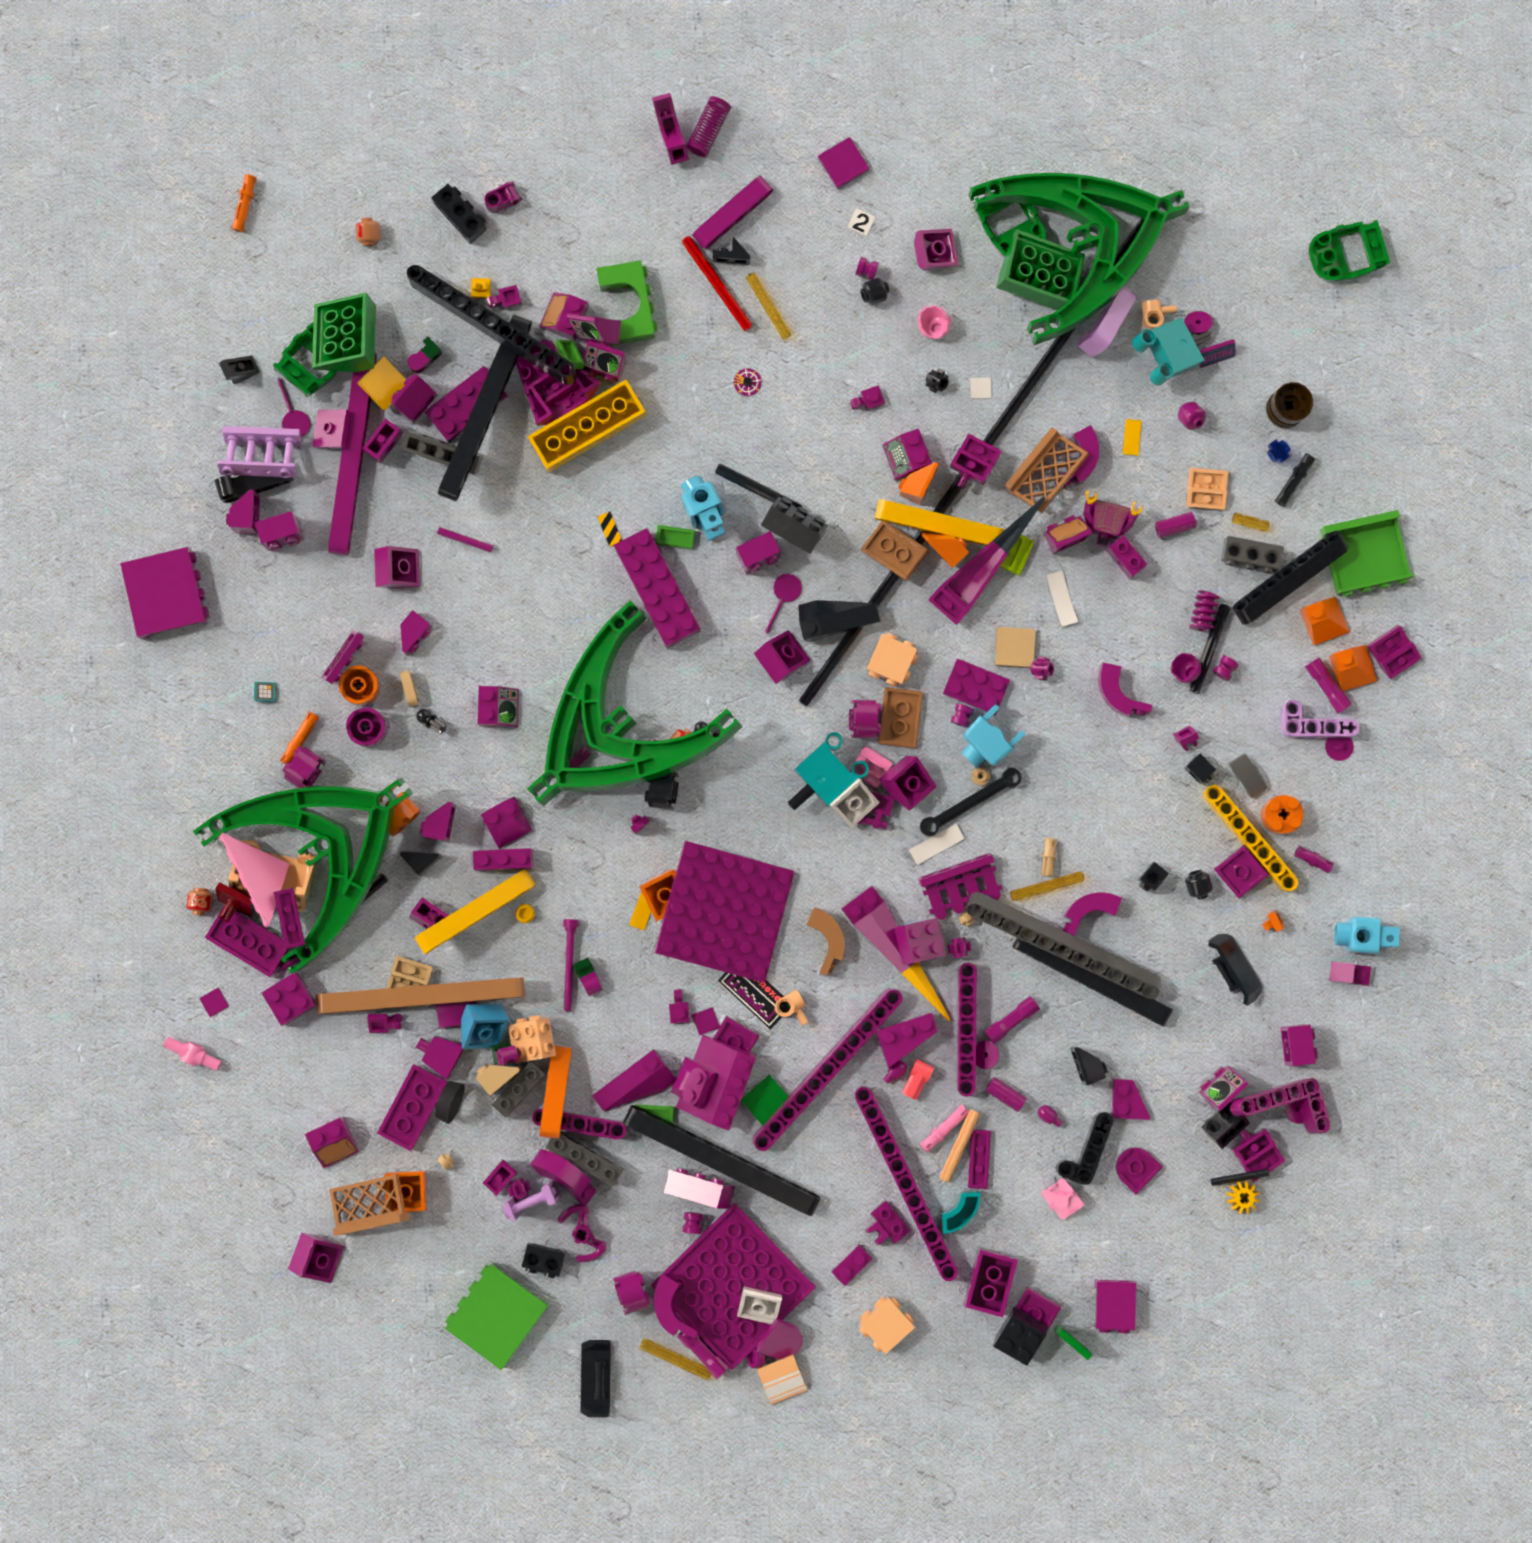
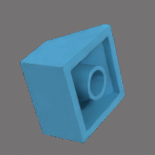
[461,1004,509,1049]

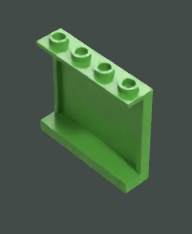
[1320,510,1414,597]
[445,1263,549,1370]

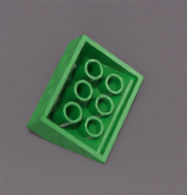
[996,229,1085,310]
[312,293,376,372]

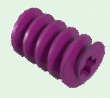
[1189,590,1220,633]

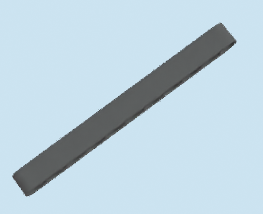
[966,892,1161,999]

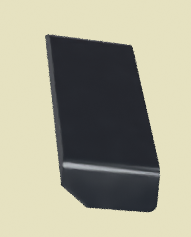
[1208,934,1262,1006]
[580,1340,611,1418]

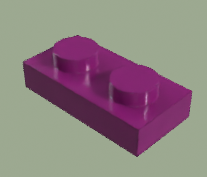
[831,1245,872,1286]

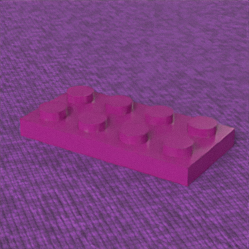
[424,366,508,442]
[204,905,289,978]
[377,1064,448,1151]

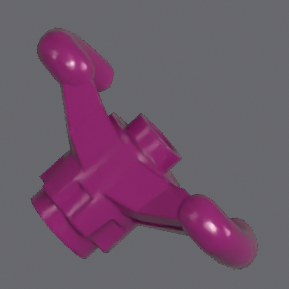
[558,1204,606,1262]

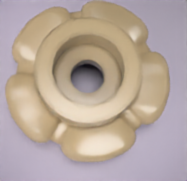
[972,767,990,786]
[958,912,975,926]
[437,1153,455,1171]

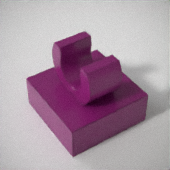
[1173,726,1199,751]

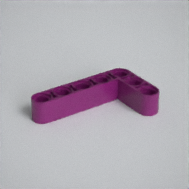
[1230,1078,1330,1134]

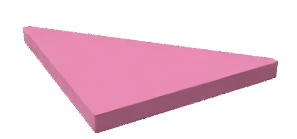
[219,833,289,928]

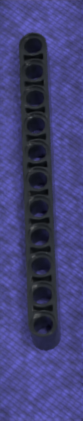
[407,265,577,385]
[438,315,532,502]
[623,1105,821,1216]

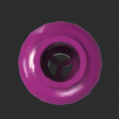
[1178,402,1206,430]

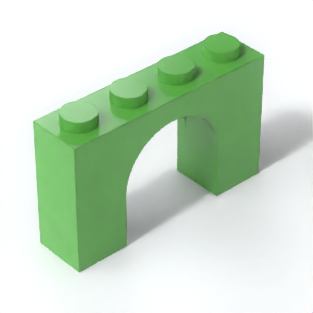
[596,260,658,346]

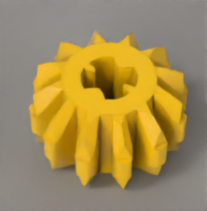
[1226,1181,1260,1214]

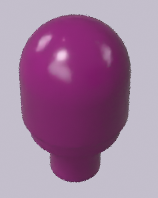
[883,1060,907,1084]
[1037,1105,1063,1127]

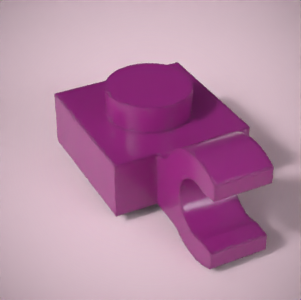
[487,285,522,309]
[850,385,885,410]
[630,814,650,834]
[669,989,690,1024]
[367,1013,402,1033]

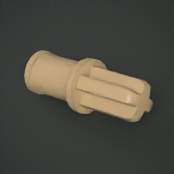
[1041,838,1057,877]

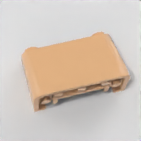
[228,839,317,912]

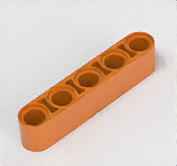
[540,1045,572,1139]

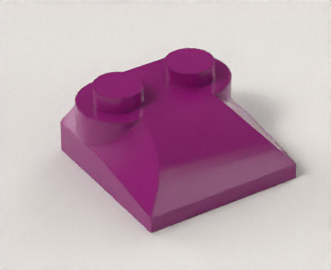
[914,229,959,271]
[481,797,533,849]
[671,1056,717,1109]

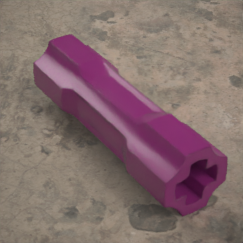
[1305,657,1352,714]
[984,996,1040,1044]
[676,1332,729,1380]

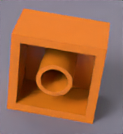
[384,1170,428,1213]

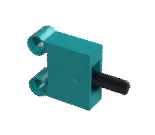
[1132,317,1211,386]
[788,732,869,810]

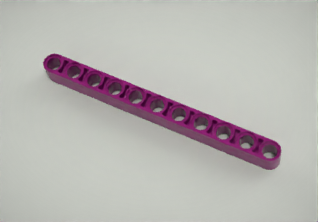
[328,353,377,555]
[752,988,902,1151]
[854,1086,958,1281]

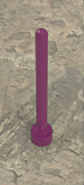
[563,919,579,1012]

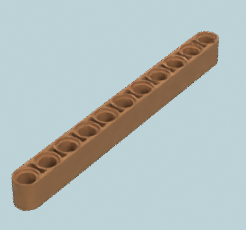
[316,977,525,1014]

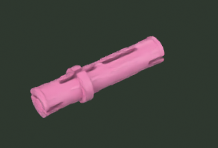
[919,1104,969,1153]

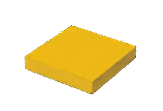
[357,356,406,411]

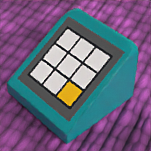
[254,682,276,702]

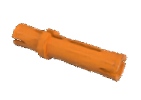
[232,174,257,233]
[279,711,320,764]

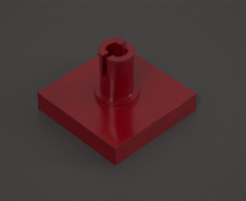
[215,882,255,923]

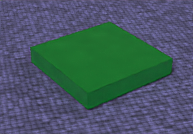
[741,1075,790,1126]
[1054,1325,1092,1360]

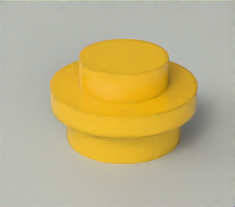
[515,904,535,923]

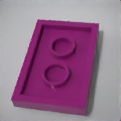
[321,630,364,684]
[943,658,1010,716]

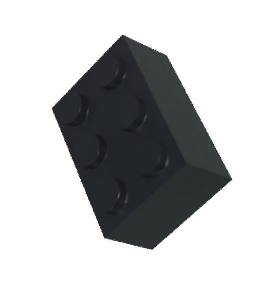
[761,497,828,554]

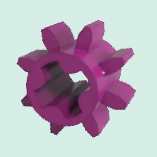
[1031,657,1054,681]
[948,937,972,958]
[507,1177,532,1201]

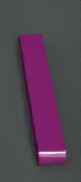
[957,962,977,1097]

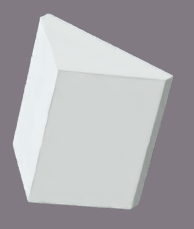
[830,779,880,828]
[737,1286,782,1324]

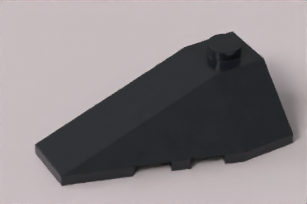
[798,600,881,642]

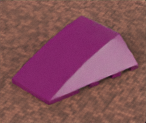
[516,339,601,426]

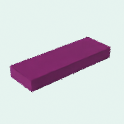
[273,888,305,949]
[968,1129,991,1189]

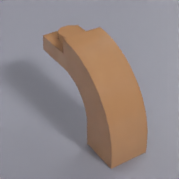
[807,907,845,976]

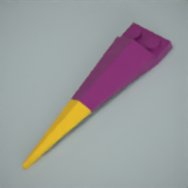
[841,885,950,1021]

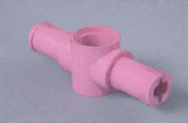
[163,1037,222,1071]

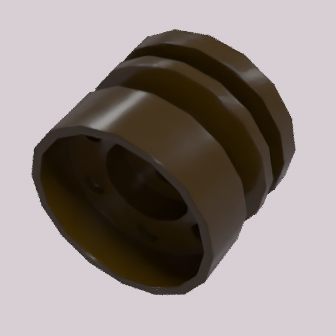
[1266,382,1313,429]

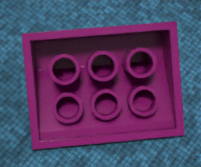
[676,1035,757,1131]

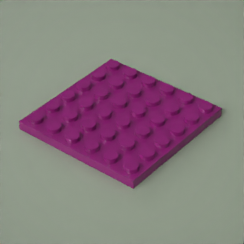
[654,841,795,983]
[651,1202,816,1370]

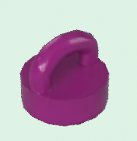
[747,1348,767,1368]

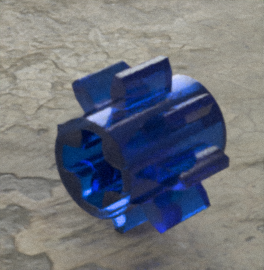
[1267,439,1291,463]

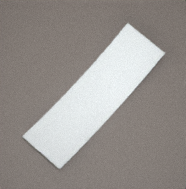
[1046,570,1078,626]
[909,824,965,865]

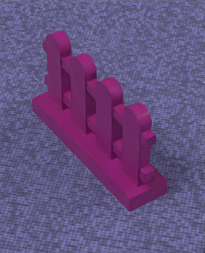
[917,853,1003,920]

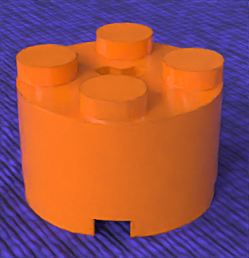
[339,665,380,706]
[385,791,420,837]
[1261,795,1303,835]

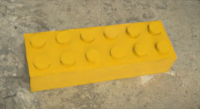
[527,379,646,473]

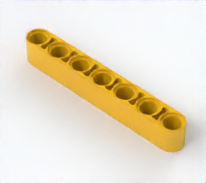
[874,499,1004,546]
[1203,785,1298,892]
[414,869,536,954]

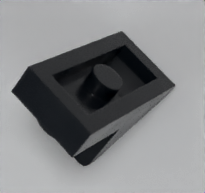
[712,237,750,265]
[219,355,260,384]

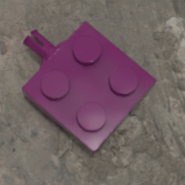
[950,433,1002,489]
[1231,1128,1285,1183]

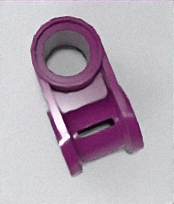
[484,181,522,213]

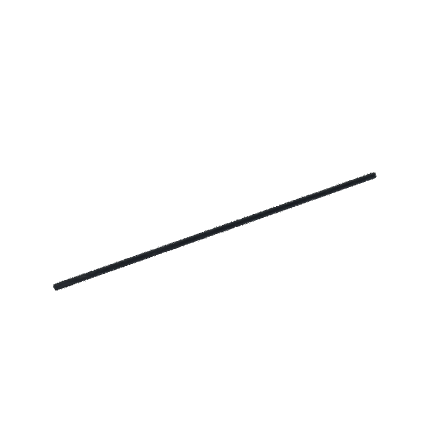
[799,218,1144,706]

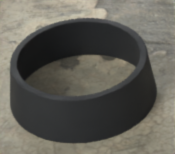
[435,1081,465,1124]

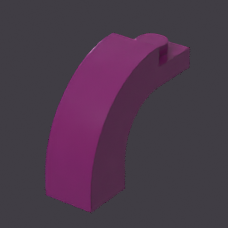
[652,93,689,165]
[1054,425,1099,488]
[1098,662,1152,717]
[1062,892,1122,936]
[530,1149,597,1206]
[654,1273,701,1340]

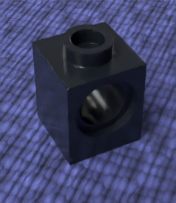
[1184,753,1216,784]
[1137,862,1169,892]

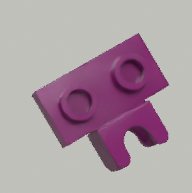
[865,1201,910,1245]

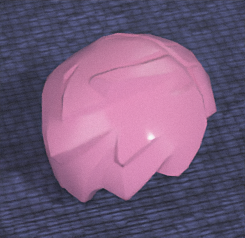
[918,305,952,339]

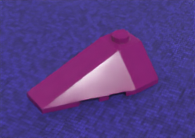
[592,1049,676,1111]

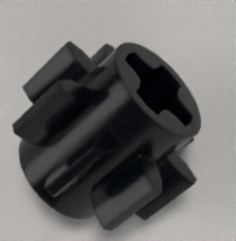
[925,368,949,393]

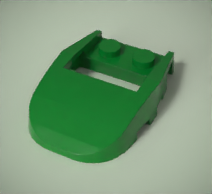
[974,191,1046,258]
[1309,220,1390,282]
[273,322,339,398]

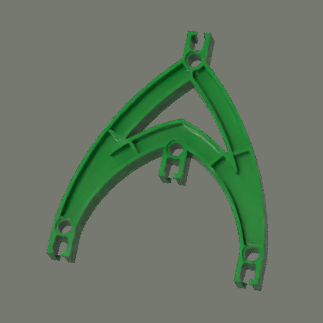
[968,173,1189,345]
[527,600,743,806]
[193,778,413,974]

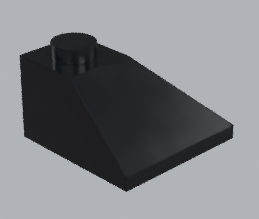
[1070,1046,1108,1086]

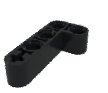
[214,462,294,503]
[1056,1111,1113,1185]

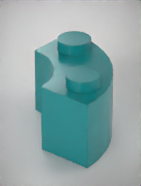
[941,1191,981,1234]

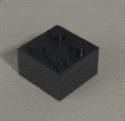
[993,1307,1048,1366]

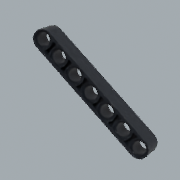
[1233,531,1349,625]

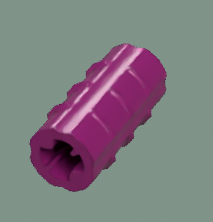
[1154,512,1196,539]
[985,1077,1027,1112]

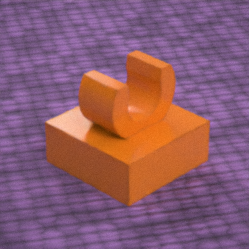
[1262,909,1286,932]

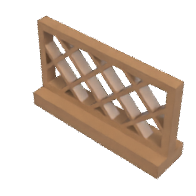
[1004,427,1089,513]
[329,1174,411,1236]

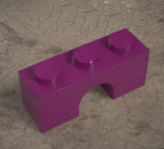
[473,848,533,871]

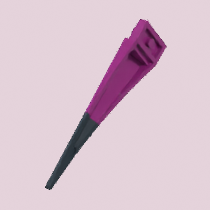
[928,497,1045,625]

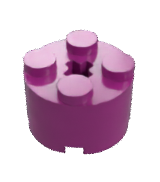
[849,700,881,738]
[346,707,388,748]
[282,746,326,788]
[613,1270,651,1315]

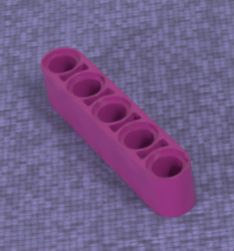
[692,175,774,250]
[532,1108,627,1139]

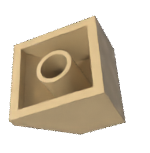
[475,1064,523,1096]

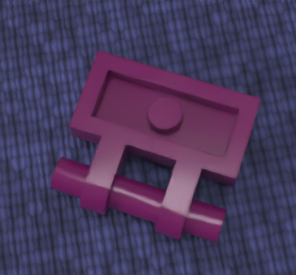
[857,791,894,829]

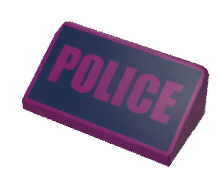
[1199,339,1236,368]

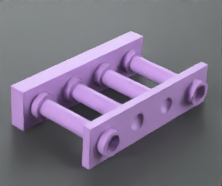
[217,426,302,478]
[503,1180,561,1222]

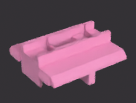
[849,746,893,789]
[1041,1178,1084,1220]

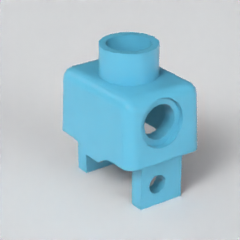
[681,476,725,542]
[961,704,1025,768]
[1334,917,1400,954]

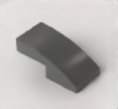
[1229,753,1268,798]

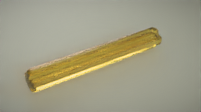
[746,272,791,340]
[1010,871,1084,901]
[639,1338,711,1380]

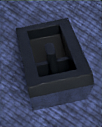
[400,851,441,876]

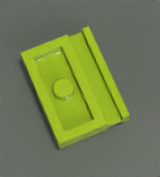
[999,534,1035,576]

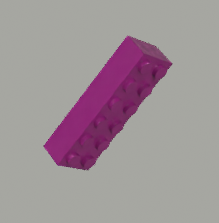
[613,528,701,649]

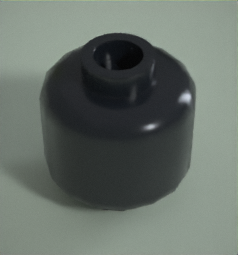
[860,278,890,306]
[1185,870,1213,900]

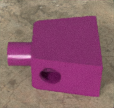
[416,1036,464,1079]

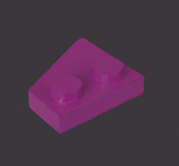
[1112,1079,1150,1120]

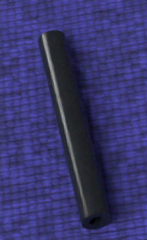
[1210,1168,1270,1186]

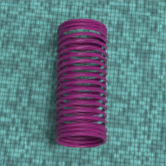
[686,96,731,158]

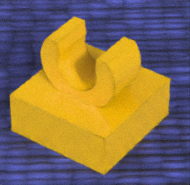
[471,278,491,299]

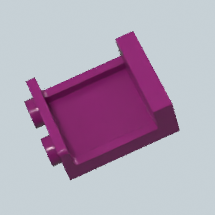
[1094,1279,1136,1333]

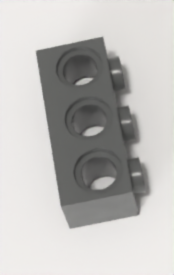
[1221,536,1284,574]
[492,1061,546,1118]

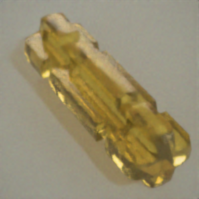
[1232,512,1270,532]

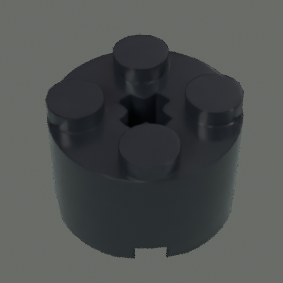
[644,772,679,810]

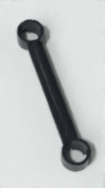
[920,768,1022,837]

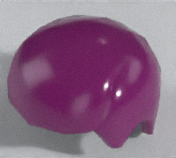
[1170,653,1201,684]

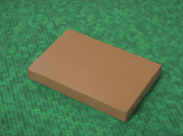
[861,521,929,582]
[878,687,923,749]

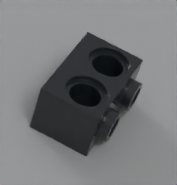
[1201,1102,1250,1149]
[521,1242,566,1278]

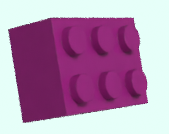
[963,1248,1018,1317]

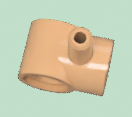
[1142,300,1177,330]
[775,989,808,1026]

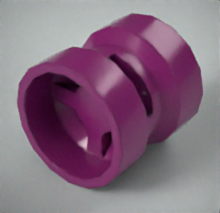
[855,257,879,280]
[1213,655,1239,682]
[950,703,974,728]
[682,1212,703,1234]

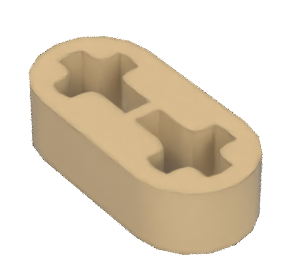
[400,670,419,707]

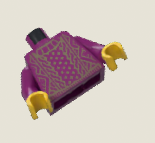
[1083,490,1143,547]

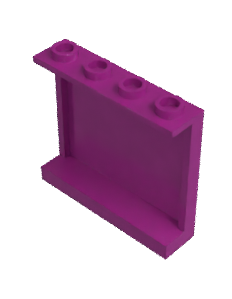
[120,547,210,639]

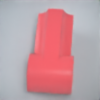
[901,1059,934,1100]

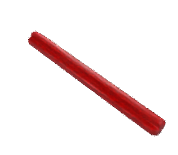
[682,236,752,331]

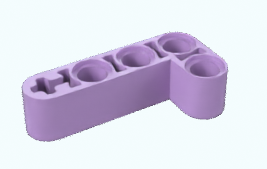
[1077,287,1136,357]
[1281,700,1360,738]

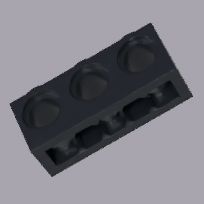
[431,183,487,244]

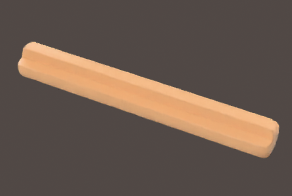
[940,1109,980,1182]

